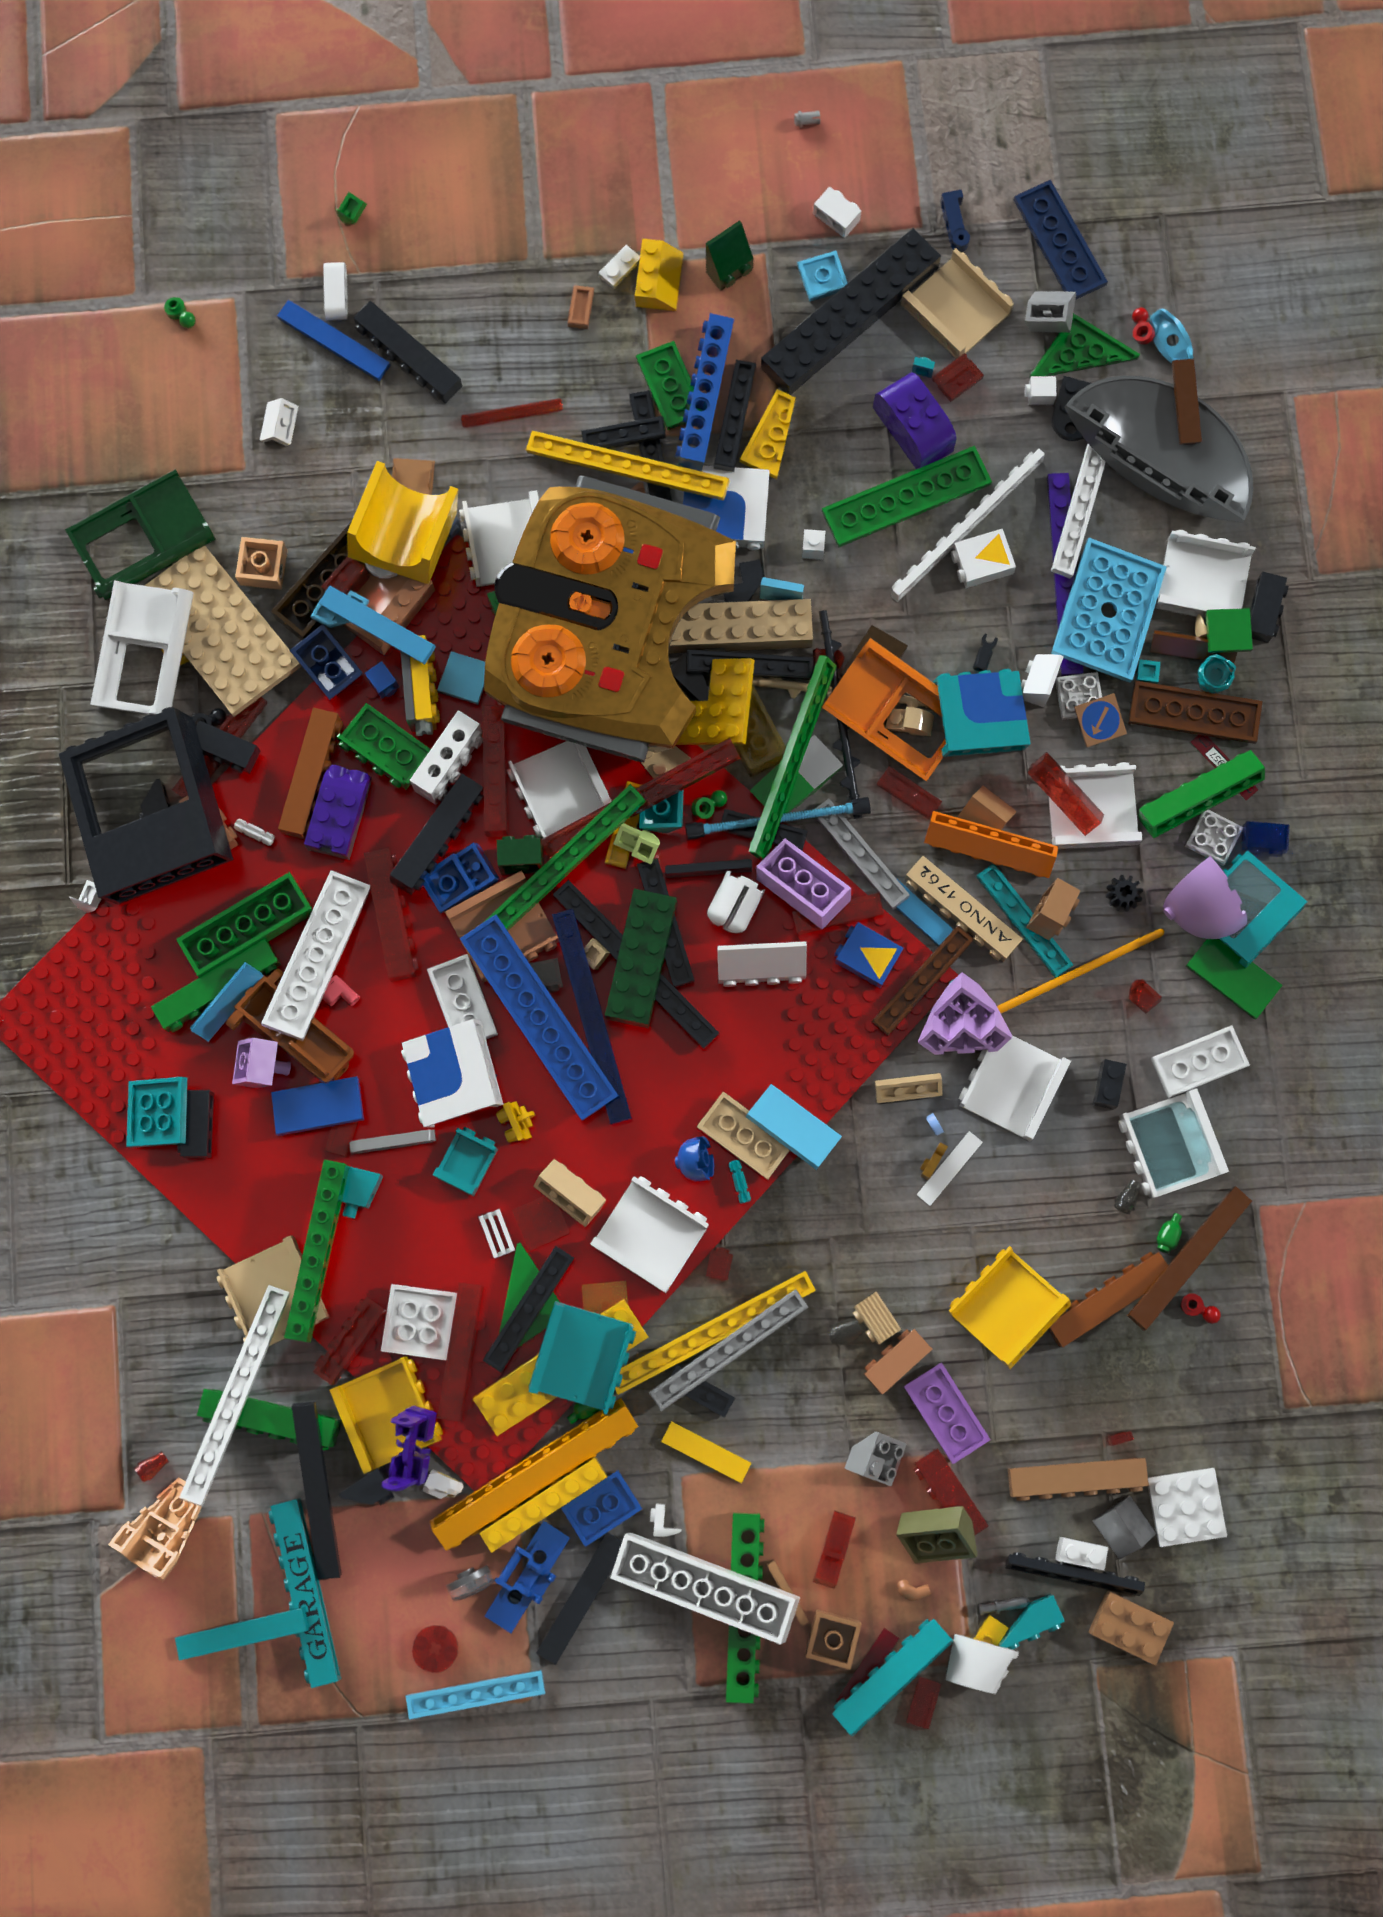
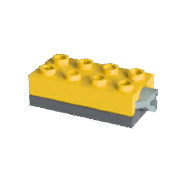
[401,635,440,736]

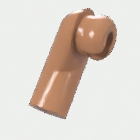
[897,1579,931,1601]

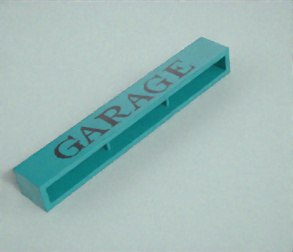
[269,1498,341,1688]

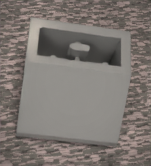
[1025,291,1076,332]

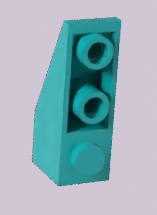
[999,1594,1065,1650]

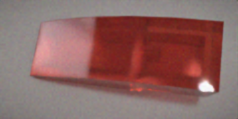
[812,1511,856,1589]

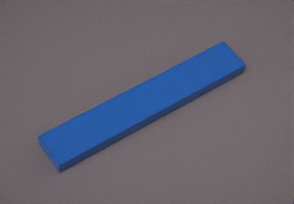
[277,300,391,381]

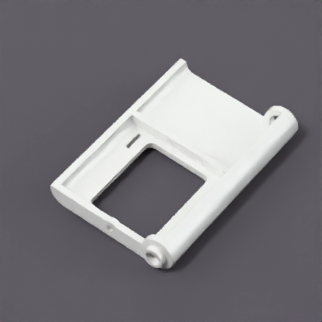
[91,580,194,715]

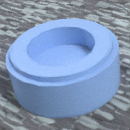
[926,1113,944,1136]

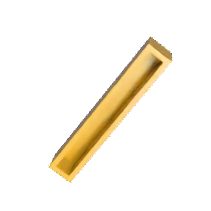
[479,1457,608,1553]

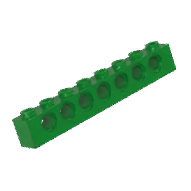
[284,1160,350,1343]
[726,1512,765,1704]

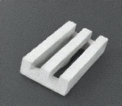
[479,1209,516,1258]

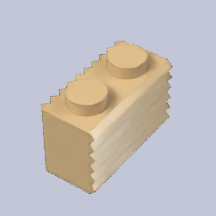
[853,1292,901,1345]

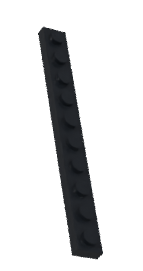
[553,880,719,1049]

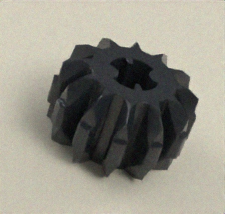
[1105,875,1143,912]

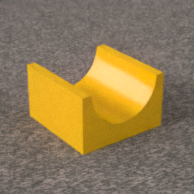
[347,461,458,585]

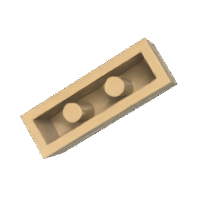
[534,1159,606,1227]

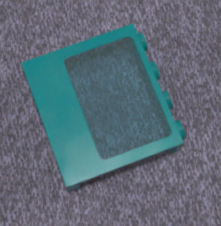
[1219,850,1308,968]

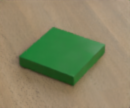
[1206,608,1253,653]

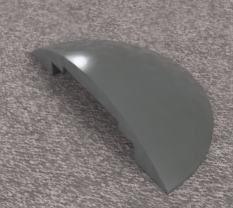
[1065,376,1253,522]

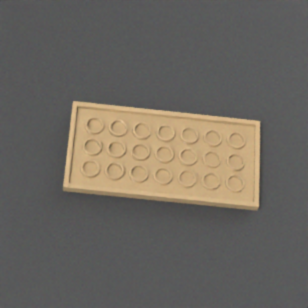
[144,546,302,717]

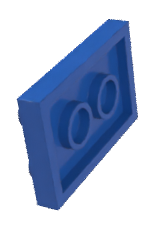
[561,1470,643,1547]

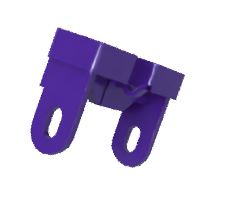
[382,1406,436,1491]

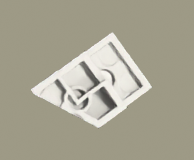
[945,1634,1019,1694]

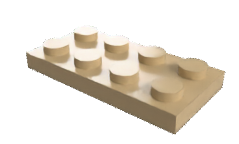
[697,1092,790,1180]

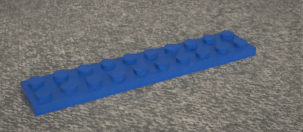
[460,914,619,1121]

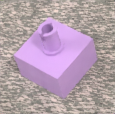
[232,1038,291,1088]

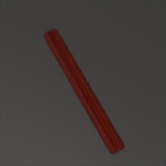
[461,398,563,427]

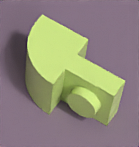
[613,823,660,864]

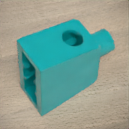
[342,1167,383,1219]

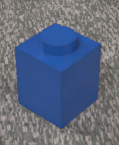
[365,661,399,699]

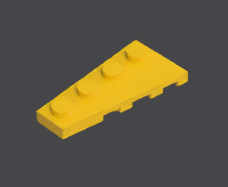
[740,389,796,480]

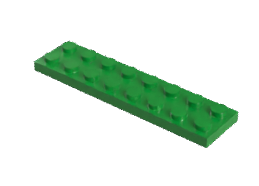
[822,445,992,548]

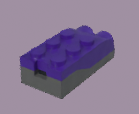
[304,765,372,860]

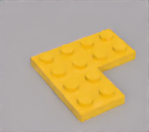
[676,658,755,745]

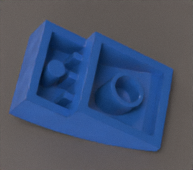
[423,842,500,913]

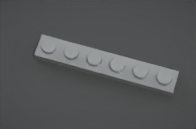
[815,798,910,910]

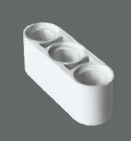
[324,262,348,320]

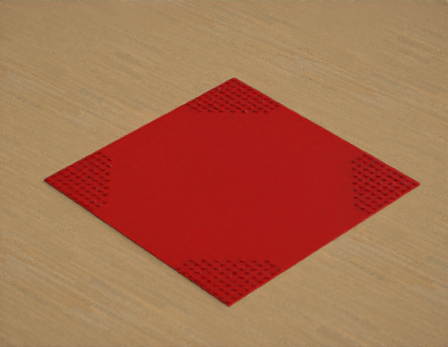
[0,535,958,1491]

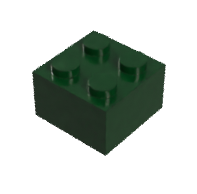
[497,835,544,875]

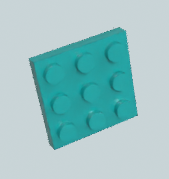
[126,1077,187,1148]

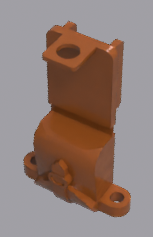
[226,968,354,1083]

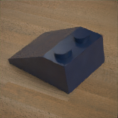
[290,624,363,700]

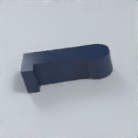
[940,189,970,252]

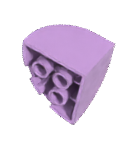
[1163,856,1247,939]

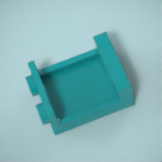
[433,1127,498,1196]

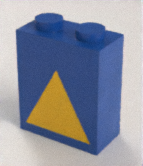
[834,922,903,989]

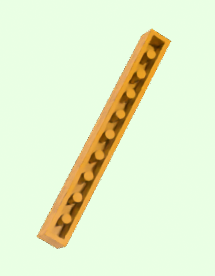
[429,1398,638,1551]

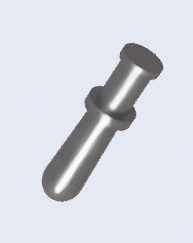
[979,1596,1030,1616]

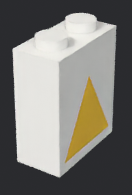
[951,529,1016,588]

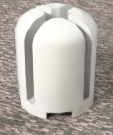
[707,871,765,933]

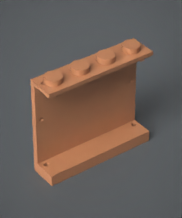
[445,871,560,983]

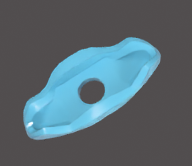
[1150,309,1193,364]

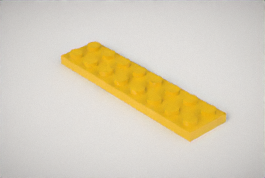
[473,1299,648,1436]

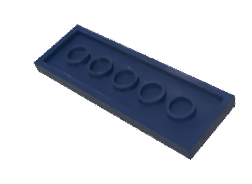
[1013,179,1108,300]

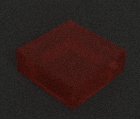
[1107,1431,1134,1446]

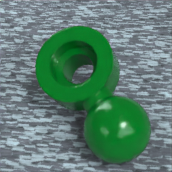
[164,297,196,329]
[691,790,727,819]

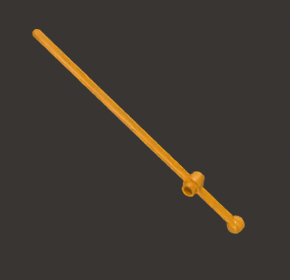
[997,929,1165,1014]

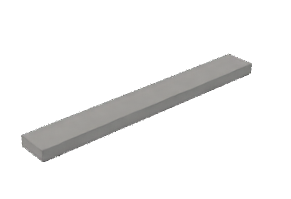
[649,1289,808,1411]

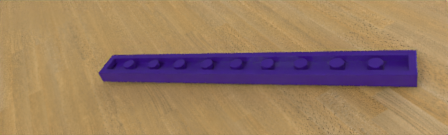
[1047,473,1083,677]

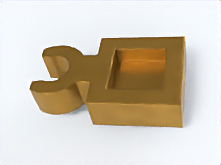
[920,1142,948,1180]

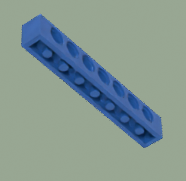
[675,313,734,472]

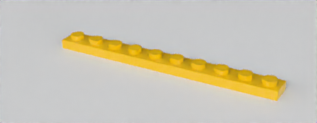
[526,431,730,501]
[615,1271,816,1395]

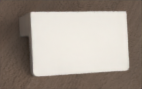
[260,398,298,446]

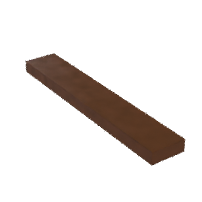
[872,926,974,1036]

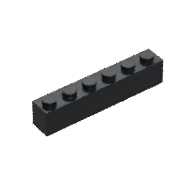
[353,300,463,404]
[390,774,485,895]

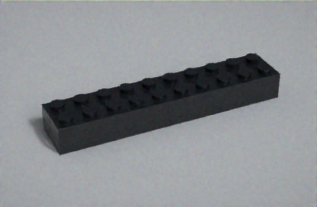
[761,228,941,395]

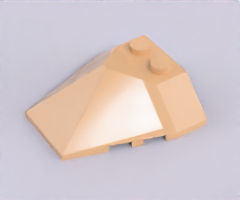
[108,1477,207,1582]

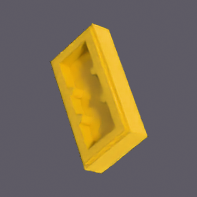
[973,1615,1009,1646]

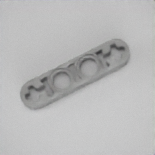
[349,1130,436,1154]

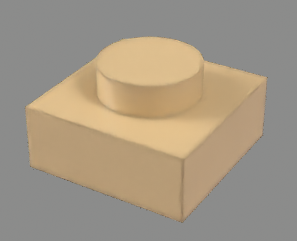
[579,939,610,969]

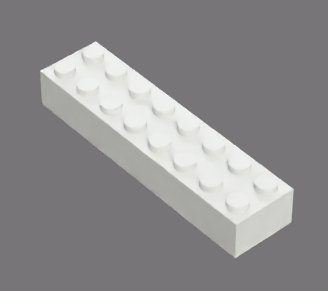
[610,1533,800,1644]

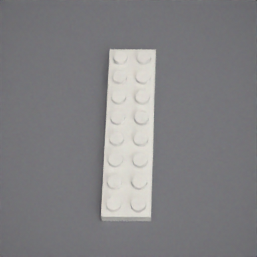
[261,871,371,1041]

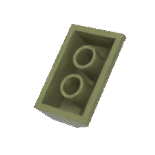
[896,1506,977,1563]

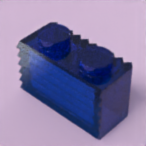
[1241,821,1290,857]

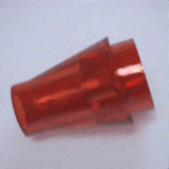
[134,1451,169,1483]

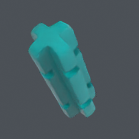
[729,1160,751,1203]

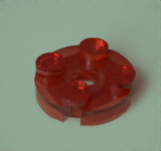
[412,1625,459,1673]

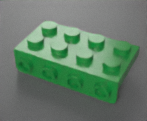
[336,703,431,790]

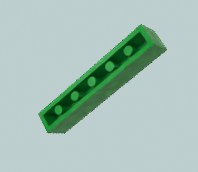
[1139,750,1265,839]
[151,939,281,1032]

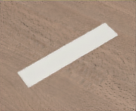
[917,1131,983,1206]

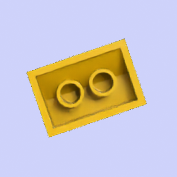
[635,239,684,311]

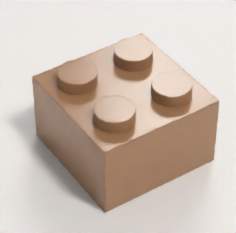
[1026,878,1080,940]
[805,1609,862,1670]

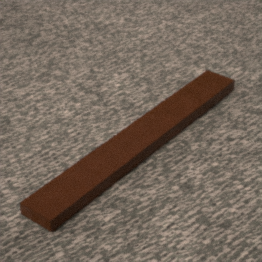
[1127,1186,1252,1331]

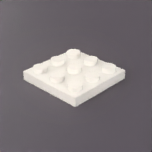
[381,1284,458,1360]
[1148,1468,1227,1547]

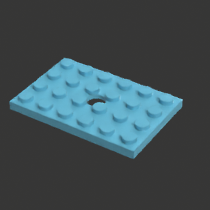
[1051,538,1167,683]

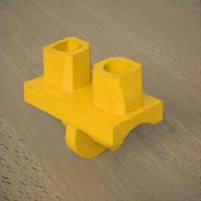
[496,1101,535,1142]

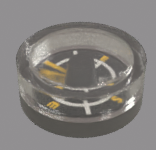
[446,1565,495,1602]

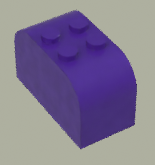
[873,372,957,469]

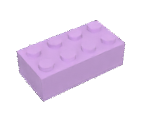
[756,838,851,929]

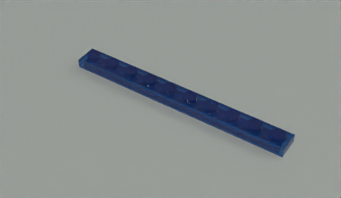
[552,909,632,1125]

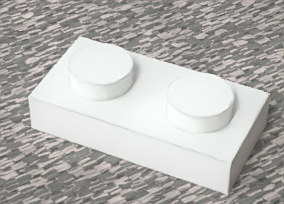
[598,245,640,289]

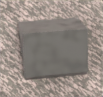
[1092,1495,1156,1559]

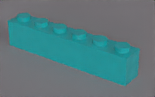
[832,1618,954,1736]

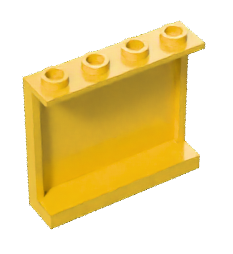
[948,1246,1071,1369]
[330,1356,443,1474]

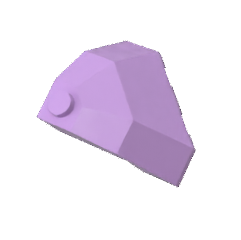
[918,972,1012,1055]

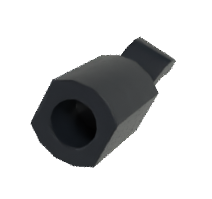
[973,634,998,672]

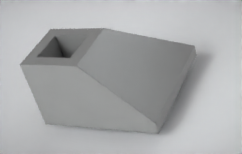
[844,1432,906,1487]

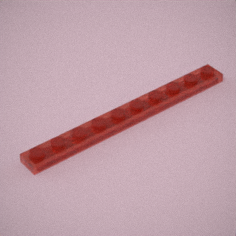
[541,738,741,859]

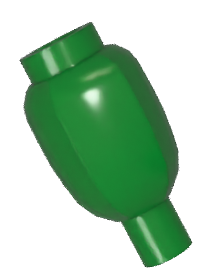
[1156,1213,1182,1254]
[567,1403,600,1424]

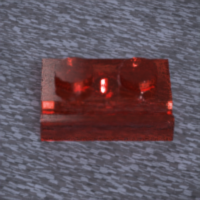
[932,353,984,402]

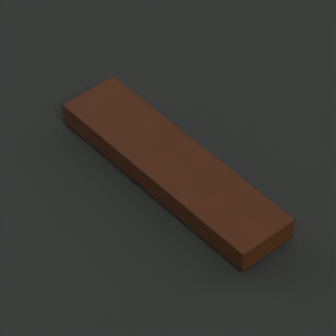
[1172,359,1202,445]
[1150,630,1237,663]

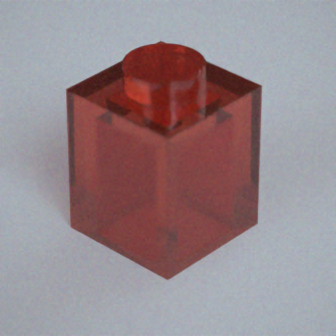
[706,1247,733,1282]

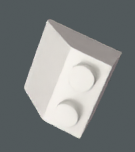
[1021,654,1064,707]

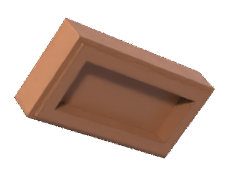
[568,285,594,329]

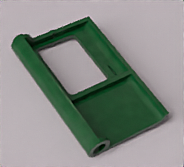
[65,469,216,601]

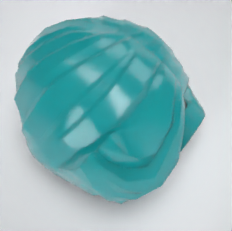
[1197,654,1236,693]

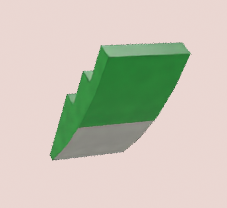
[750,735,844,814]

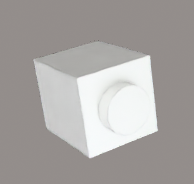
[1025,376,1056,405]
[802,529,825,560]

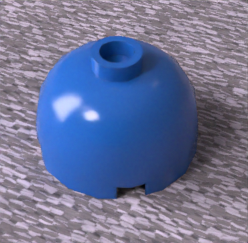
[675,1136,714,1181]

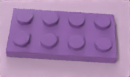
[903,1362,990,1464]

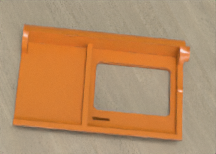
[822,638,946,781]

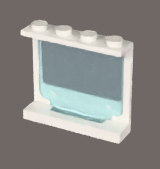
[1118,1088,1229,1199]

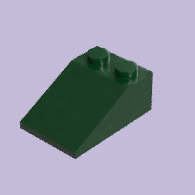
[706,220,754,291]

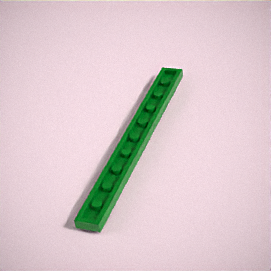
[749,655,837,860]
[484,784,646,931]

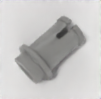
[794,110,820,128]

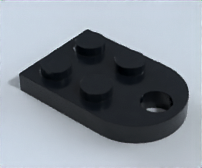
[1052,376,1092,441]

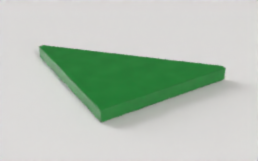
[1029,313,1140,378]
[499,1242,560,1348]

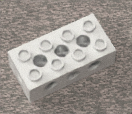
[410,710,484,805]

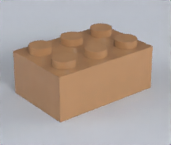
[1088,1590,1174,1666]

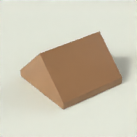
[957,786,1017,830]

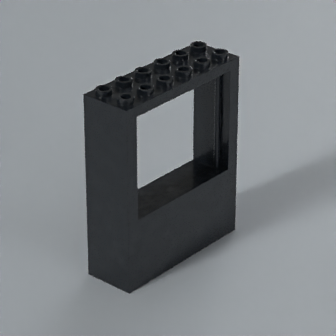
[58,707,234,904]

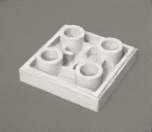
[1055,672,1102,720]
[1185,810,1244,866]

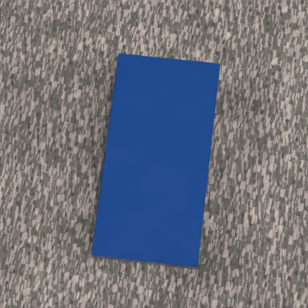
[271,1076,364,1136]

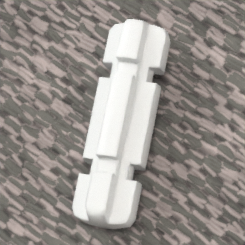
[234,819,275,846]

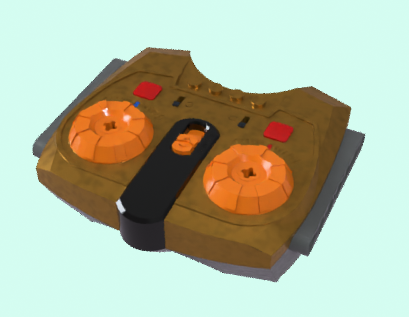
[484,476,736,762]

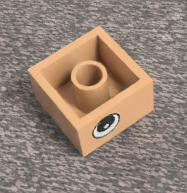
[235,537,288,590]

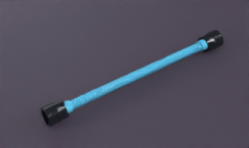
[685,797,871,840]

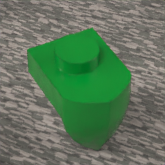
[336,192,367,225]

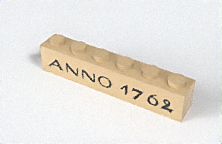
[905,856,1023,962]

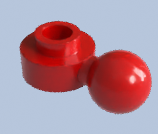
[1132,307,1155,345]
[1181,1293,1221,1324]

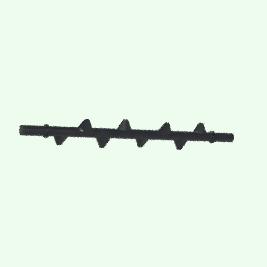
[819,610,862,819]

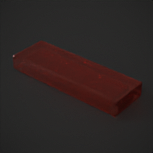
[877,766,942,820]

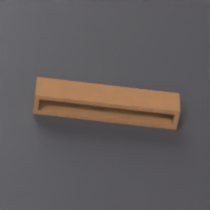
[1007,1458,1149,1501]

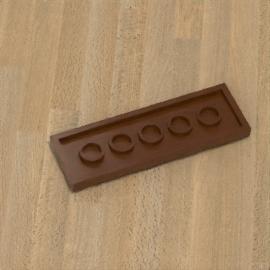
[1128,681,1263,744]

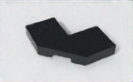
[723,559,763,602]

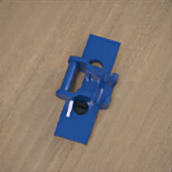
[485,1521,570,1633]

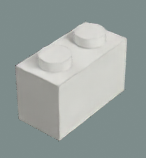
[813,187,861,238]
[1055,1537,1108,1570]

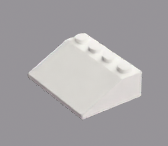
[717,942,807,987]

